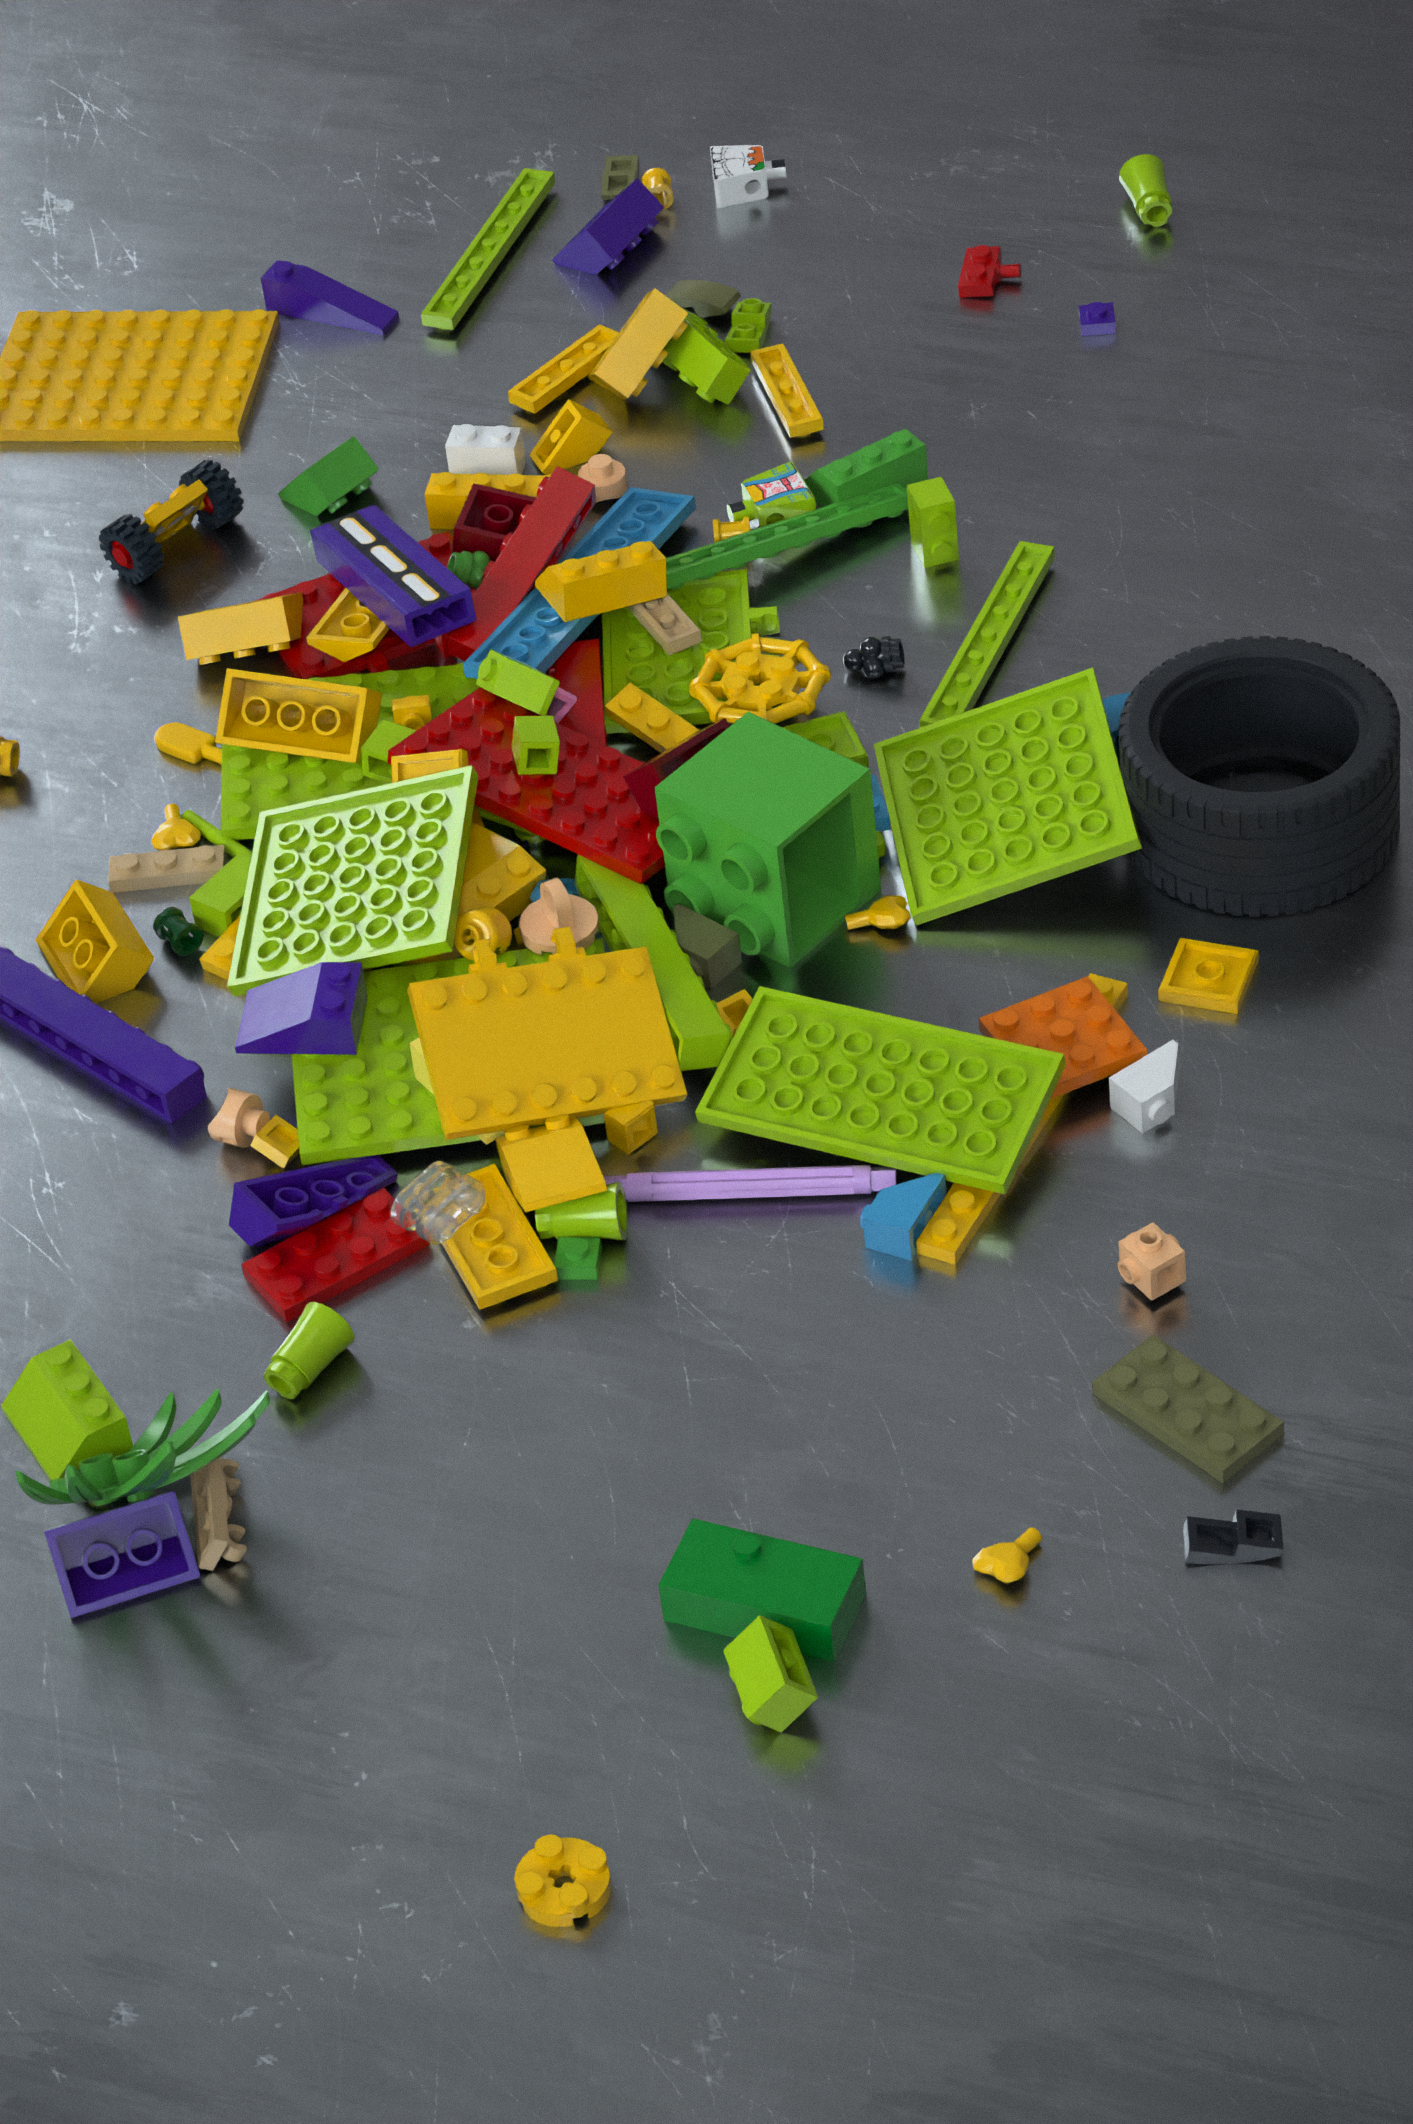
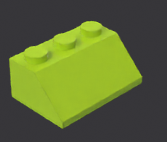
[1,1339,133,1481]

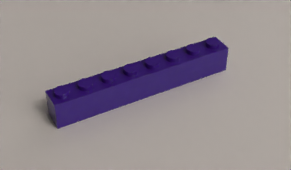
[0,946,207,1124]

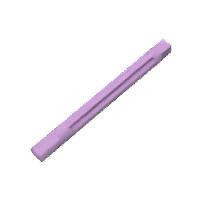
[603,1165,897,1202]

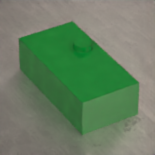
[658,1518,867,1662]

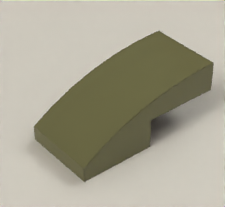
[601,155,639,200]
[665,280,741,318]

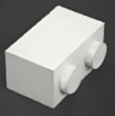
[445,424,526,475]

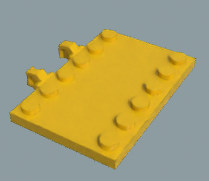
[407,927,687,1140]

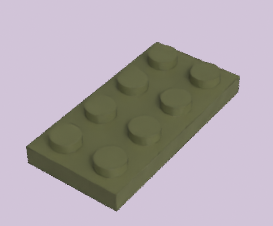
[1092,1334,1284,1483]

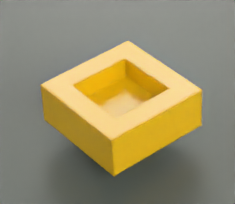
[250,1115,300,1169]

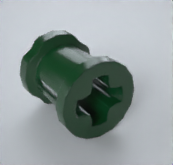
[153,907,204,956]

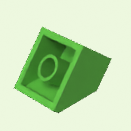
[278,436,380,516]

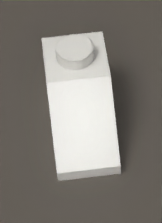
[1109,1040,1180,1134]

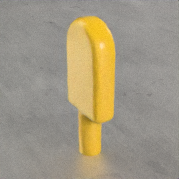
[154,722,222,765]

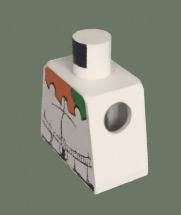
[710,145,786,208]

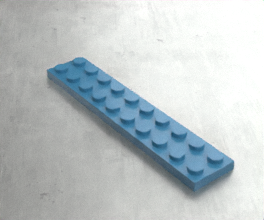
[463,487,696,679]

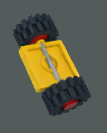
[99,459,244,584]

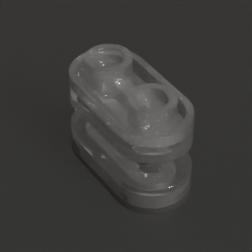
[391,1160,485,1245]

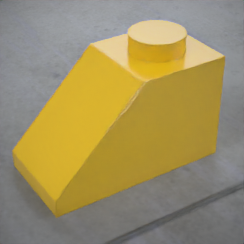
[529,399,613,475]

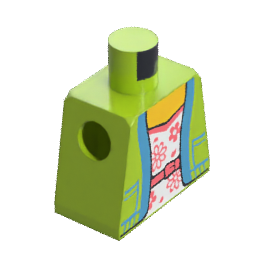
[727,461,816,529]

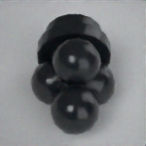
[843,636,905,679]

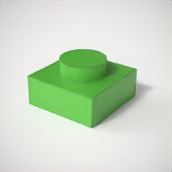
[554,1237,602,1280]

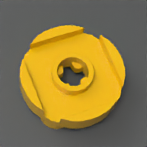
[514,1834,612,1927]

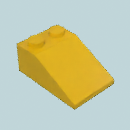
[495,1114,607,1212]

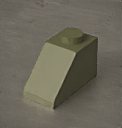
[673,903,742,989]

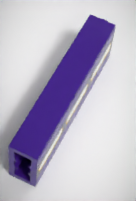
[310,505,477,647]

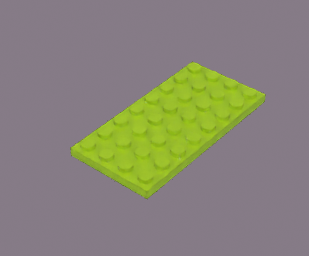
[695,986,1066,1195]

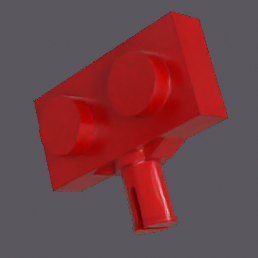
[958,245,1022,298]

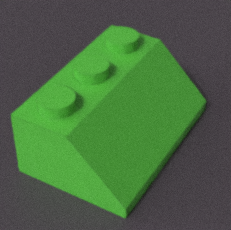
[804,428,928,507]

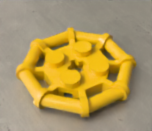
[689,633,831,724]

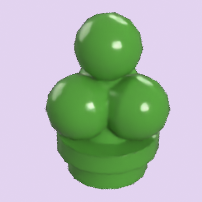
[447,551,490,589]

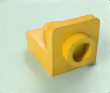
[392,695,432,731]

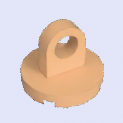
[519,878,600,955]

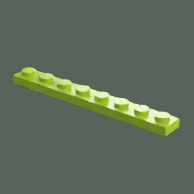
[421,168,556,330]
[919,541,1055,727]

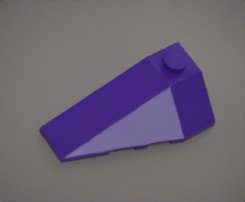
[260,260,399,335]
[229,1155,398,1246]

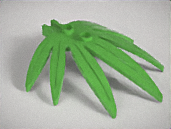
[15,1388,270,1505]

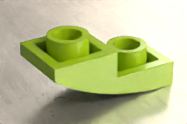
[725,298,772,353]

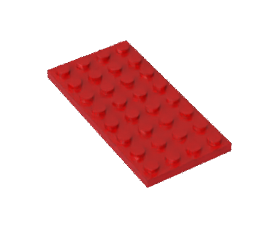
[387,687,665,884]

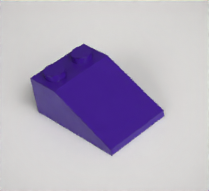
[235,962,368,1055]

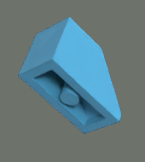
[860,1173,946,1261]

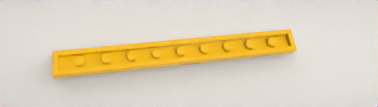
[916,973,1128,1265]

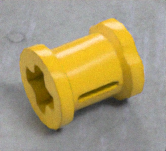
[641,168,674,210]
[713,516,751,543]

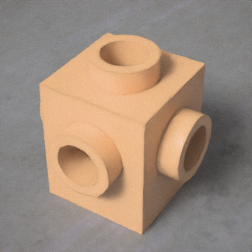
[1118,1222,1186,1301]

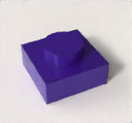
[1078,302,1116,336]

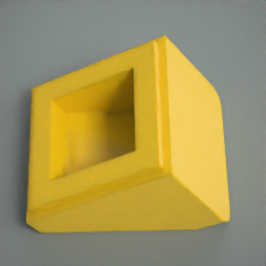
[604,1100,658,1155]

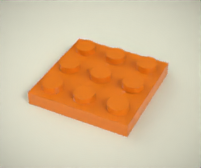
[979,976,1147,1099]

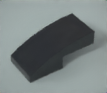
[1183,1509,1284,1564]

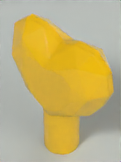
[151,804,201,851]
[844,895,911,930]
[972,1527,1042,1584]

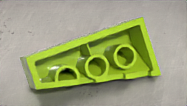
[662,308,751,405]

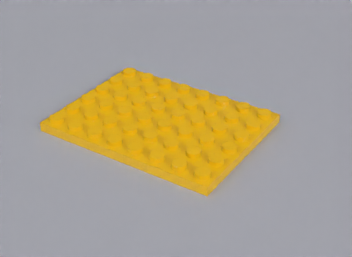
[0,309,279,442]

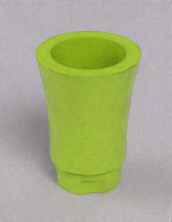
[1119,154,1173,227]
[535,1181,628,1240]
[263,1302,355,1399]

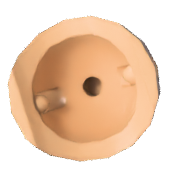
[578,454,628,502]
[208,1088,270,1148]

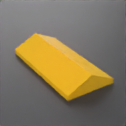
[306,588,390,662]

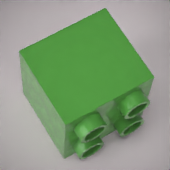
[655,712,881,968]

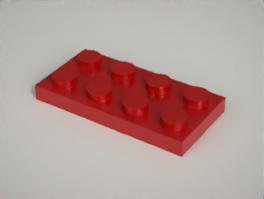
[241,1187,430,1323]

